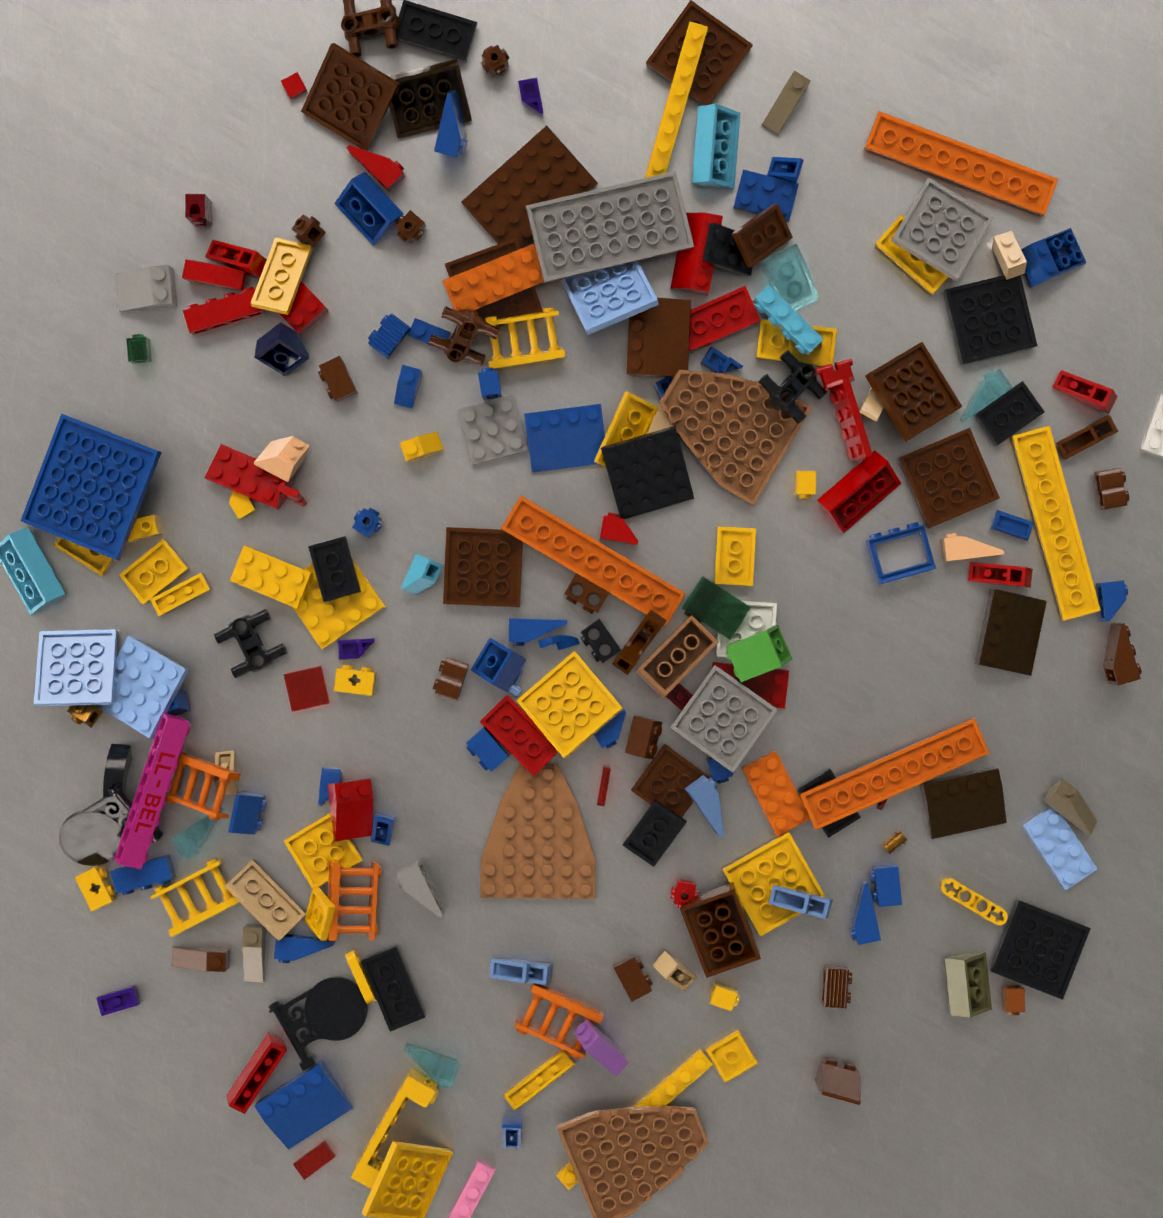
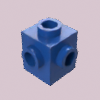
[352,507,382,538]

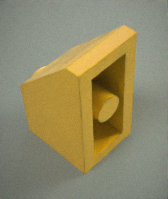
[400,431,444,463]

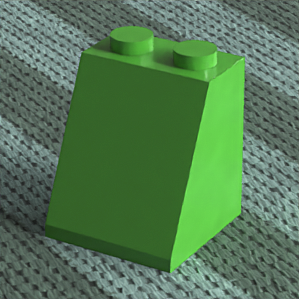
[726,624,792,682]

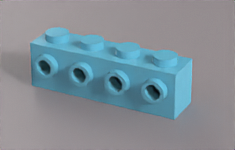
[753,284,823,356]

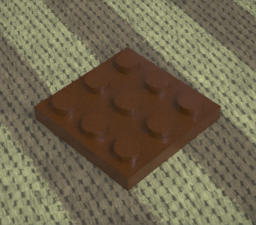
[631,743,711,817]

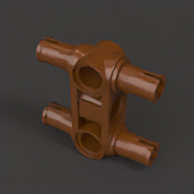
[341,0,400,57]
[428,306,500,366]

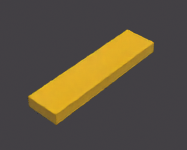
[503,1049,575,1111]

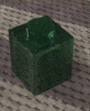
[126,334,152,364]

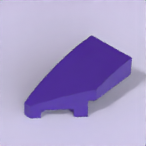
[518,78,543,114]
[337,638,375,660]

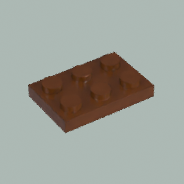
[732,204,793,267]

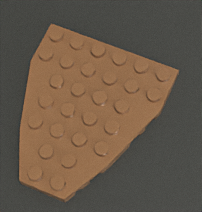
[659,370,812,506]
[480,764,596,899]
[556,1105,709,1218]

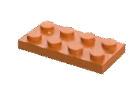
[741,750,810,836]

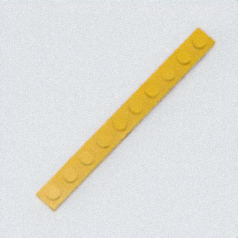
[645,22,708,178]
[556,1049,713,1190]

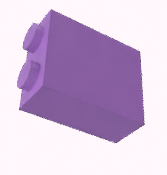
[574,1019,629,1076]

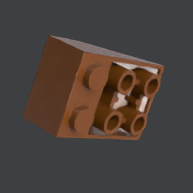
[1103,623,1142,686]

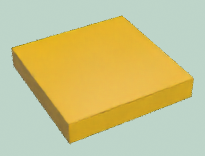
[304,887,335,941]
[705,1030,758,1083]

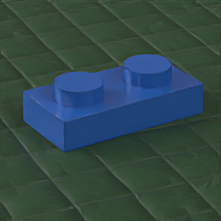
[408,318,451,344]

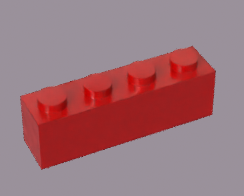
[183,287,266,335]
[226,1033,287,1114]

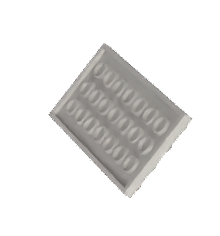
[526,171,694,283]

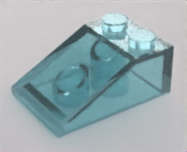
[760,244,819,311]

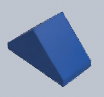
[767,157,804,183]
[371,813,396,846]
[502,1117,522,1148]

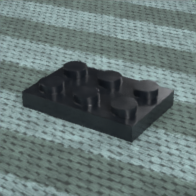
[702,223,753,276]
[975,381,1045,446]
[308,536,362,602]
[797,768,861,838]
[623,799,687,867]

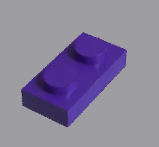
[96,985,140,1016]

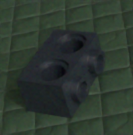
[580,619,621,663]

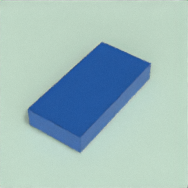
[990,510,1034,541]

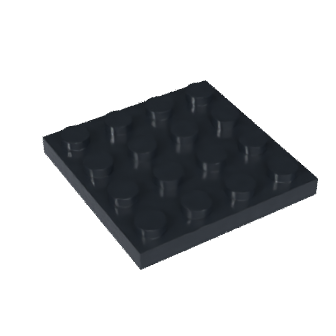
[944,275,1038,365]
[601,426,695,520]
[990,900,1091,1000]

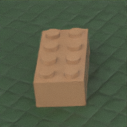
[635,615,719,698]

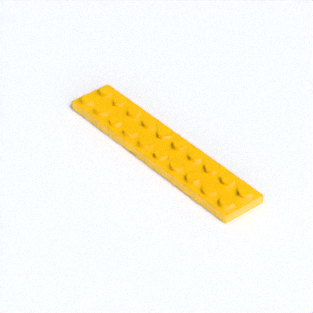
[1011,426,1101,621]

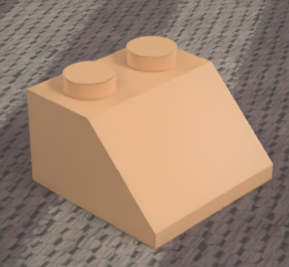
[254,436,310,482]

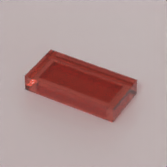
[293,1140,336,1180]

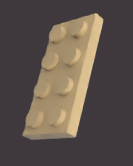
[224,860,306,941]

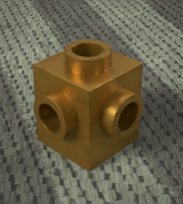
[67,705,102,728]

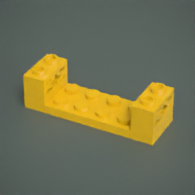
[351,1067,439,1189]

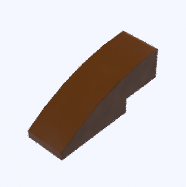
[1056,414,1119,460]

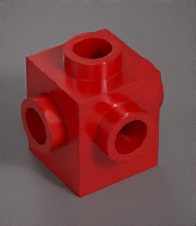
[670,879,699,908]

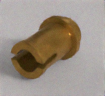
[882,831,907,854]

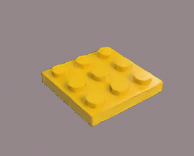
[284,812,363,889]

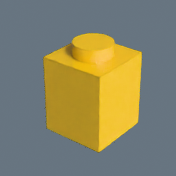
[794,471,816,499]
[709,982,740,1011]

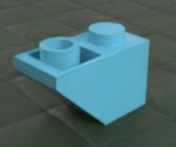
[401,553,443,595]

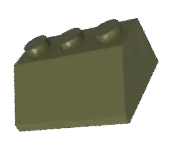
[945,952,992,1018]

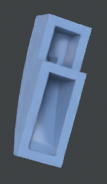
[769,885,833,919]
[489,958,553,985]

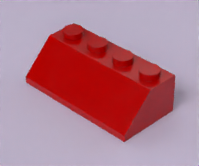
[670,212,723,295]
[817,450,902,533]

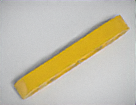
[940,878,1008,925]

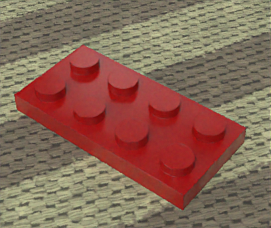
[689,286,761,353]
[712,662,789,709]
[480,695,558,777]

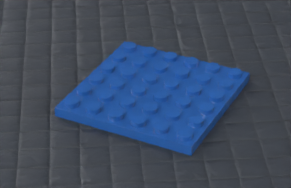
[21,414,162,561]

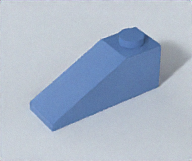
[685,775,724,838]

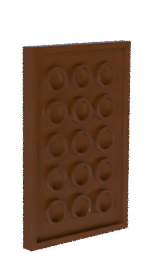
[461,125,598,249]

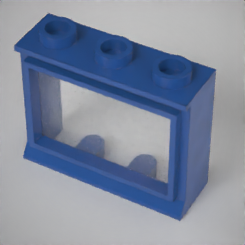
[866,522,937,584]

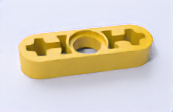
[345,950,377,1004]

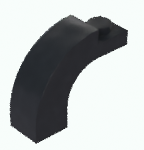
[103,744,132,812]

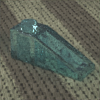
[960,369,1013,422]
[169,807,223,859]
[404,1042,461,1088]

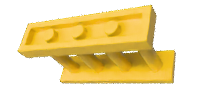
[484,307,566,369]
[150,858,239,937]

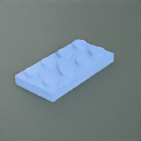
[1022,807,1098,890]

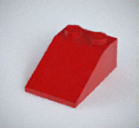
[279,281,329,336]
[327,779,373,842]

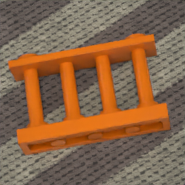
[165,752,241,821]
[327,861,381,941]
[514,983,603,1059]

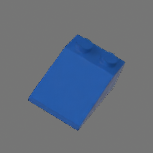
[434,90,468,158]

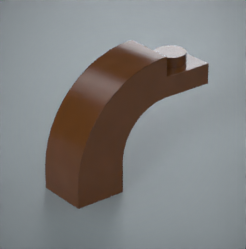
[612,610,667,675]

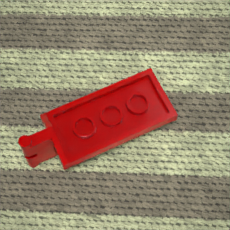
[815,358,873,463]
[204,444,307,510]

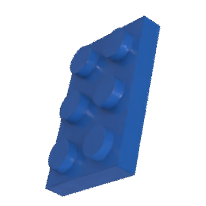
[733,169,799,222]

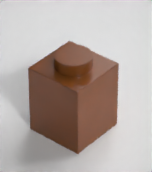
[1001,985,1025,1015]

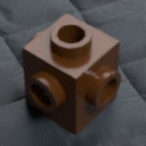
[481,45,509,77]
[395,210,426,243]
[292,214,326,247]

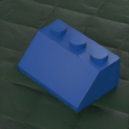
[334,172,404,245]

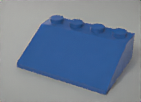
[524,404,605,473]
[254,1059,353,1150]

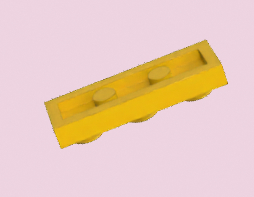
[150,573,211,616]

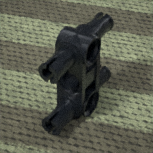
[758,350,828,424]
[214,609,288,678]

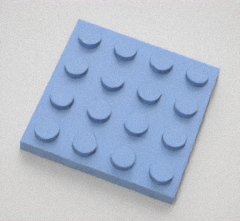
[561,261,659,335]
[34,629,118,707]
[96,636,189,739]

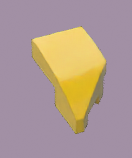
[229,491,256,519]

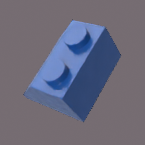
[471,637,527,692]
[228,791,267,835]

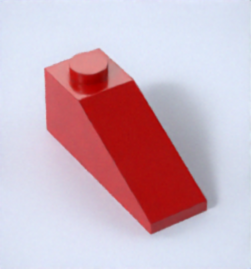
[346,145,405,192]
[205,240,267,278]
[1053,370,1118,414]
[968,562,1033,588]

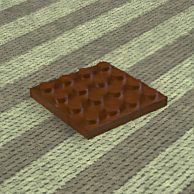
[646,0,753,106]
[301,43,400,151]
[445,238,542,335]
[865,342,962,442]
[898,428,1000,528]
[443,527,523,607]

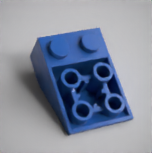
[1021,228,1087,287]

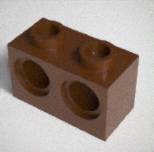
[564,574,609,614]

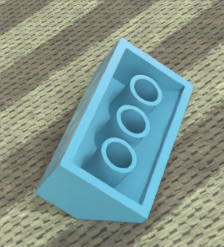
[692,104,740,189]
[0,527,65,615]

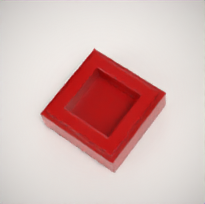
[281,72,307,99]

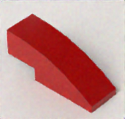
[182,259,246,291]

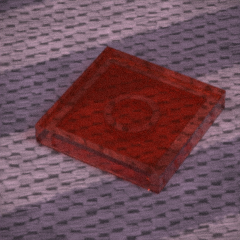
[283,666,330,712]
[597,764,611,806]

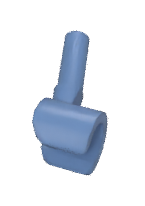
[509,670,523,697]

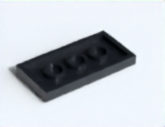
[396,0,477,61]
[361,945,426,1032]

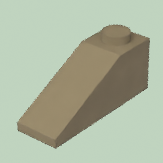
[762,70,811,135]
[1043,779,1097,836]
[242,924,266,983]

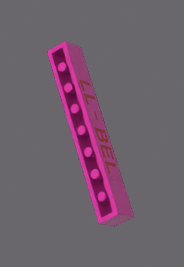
[114,713,190,869]

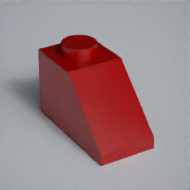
[600,512,638,545]

